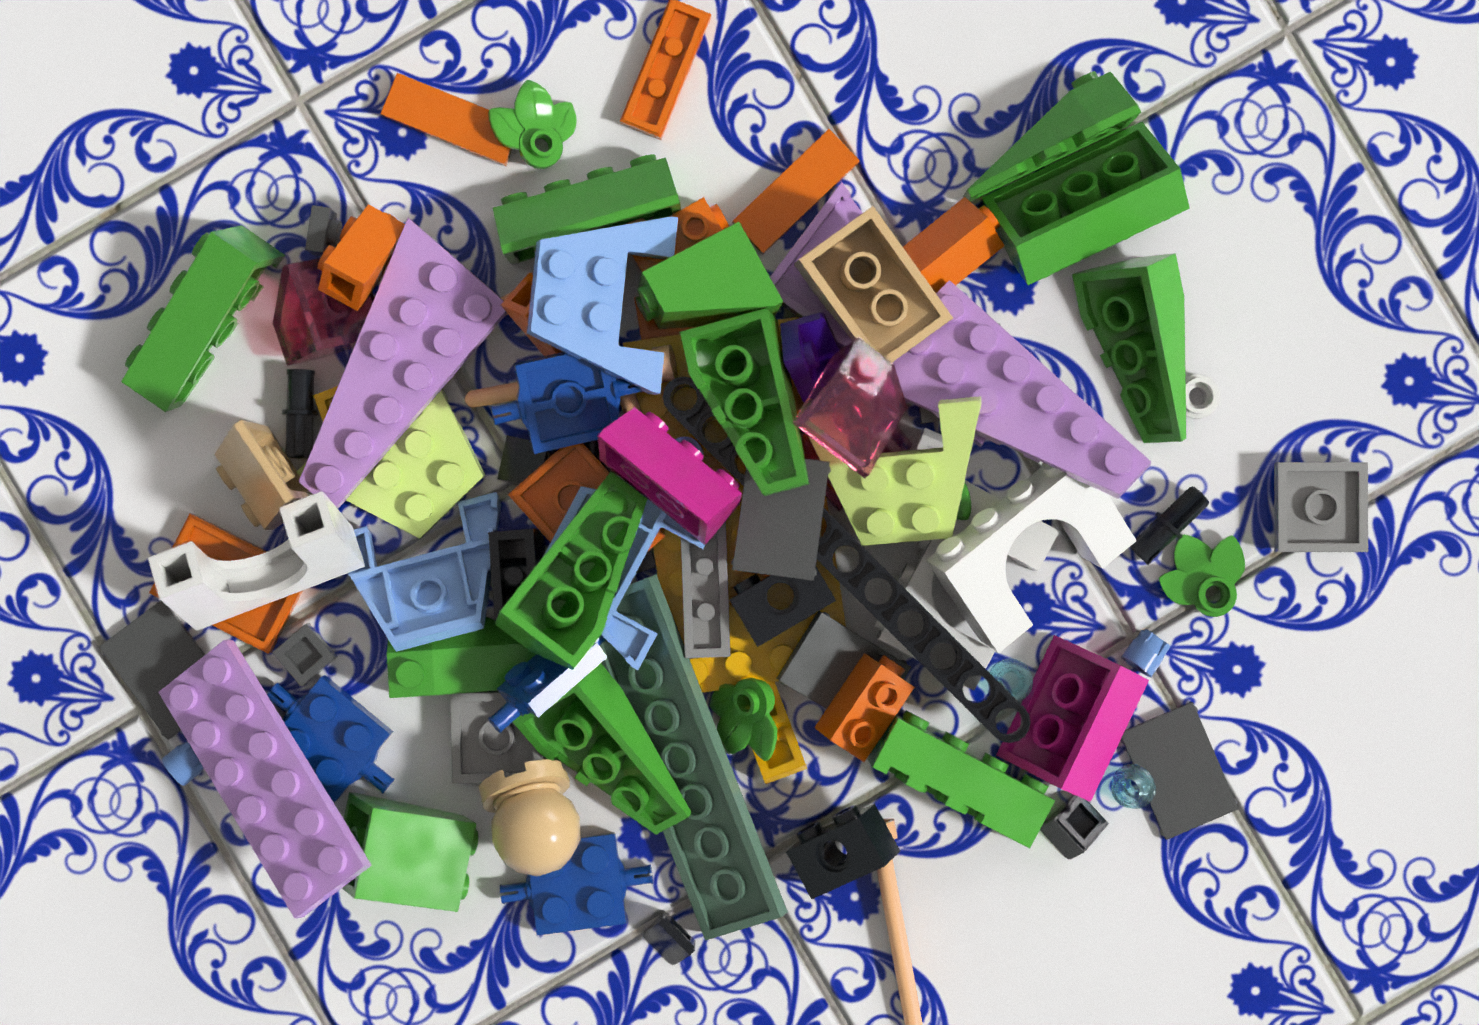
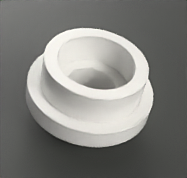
[1185,374,1220,419]

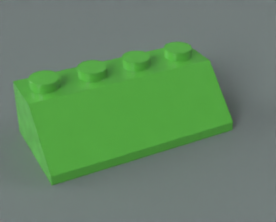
[982,122,1190,285]
[493,154,681,265]

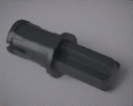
[282,369,318,459]
[1130,486,1209,565]

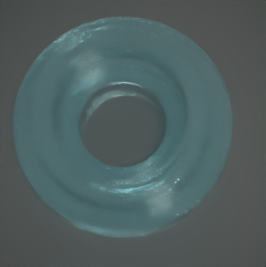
[989,658,1033,702]
[1111,764,1156,809]

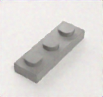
[681,521,730,658]

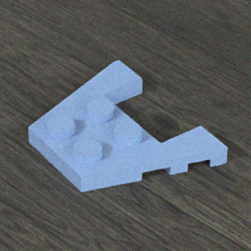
[527,216,678,395]
[543,486,705,670]
[348,492,501,652]

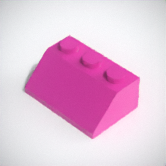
[598,407,742,545]
[996,635,1149,802]

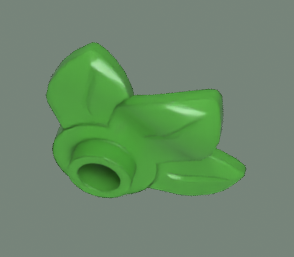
[488,80,577,169]
[1158,535,1245,617]
[709,678,777,761]

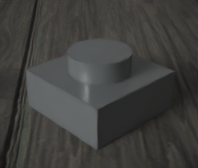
[305,205,342,256]
[272,623,338,687]

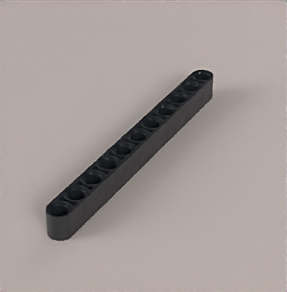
[663,376,1030,743]

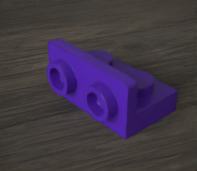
[780,312,851,413]

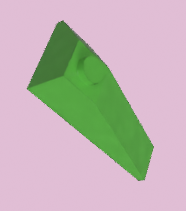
[963,71,1141,202]
[1072,253,1186,443]
[680,308,809,496]
[495,471,647,670]
[387,617,536,698]
[513,663,691,835]

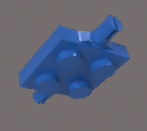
[490,352,644,454]
[488,635,607,733]
[267,675,395,802]
[500,834,653,936]

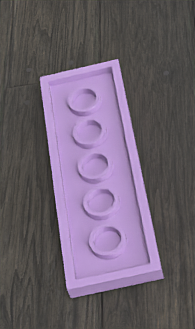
[158,640,372,918]

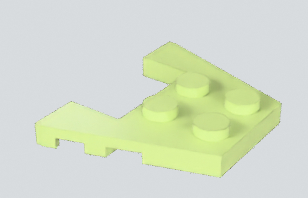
[296,388,486,539]
[802,396,982,546]

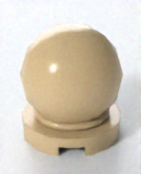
[479,759,581,877]

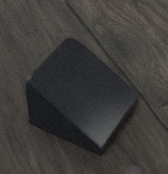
[497,435,549,484]
[1040,794,1109,859]
[643,912,696,965]

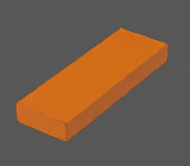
[620,0,711,140]
[380,73,513,166]
[732,129,860,255]

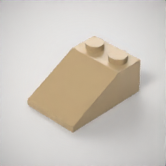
[794,206,953,372]
[214,420,313,530]

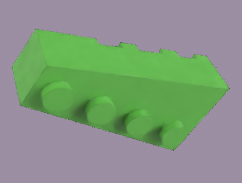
[121,225,286,412]
[868,710,1055,849]

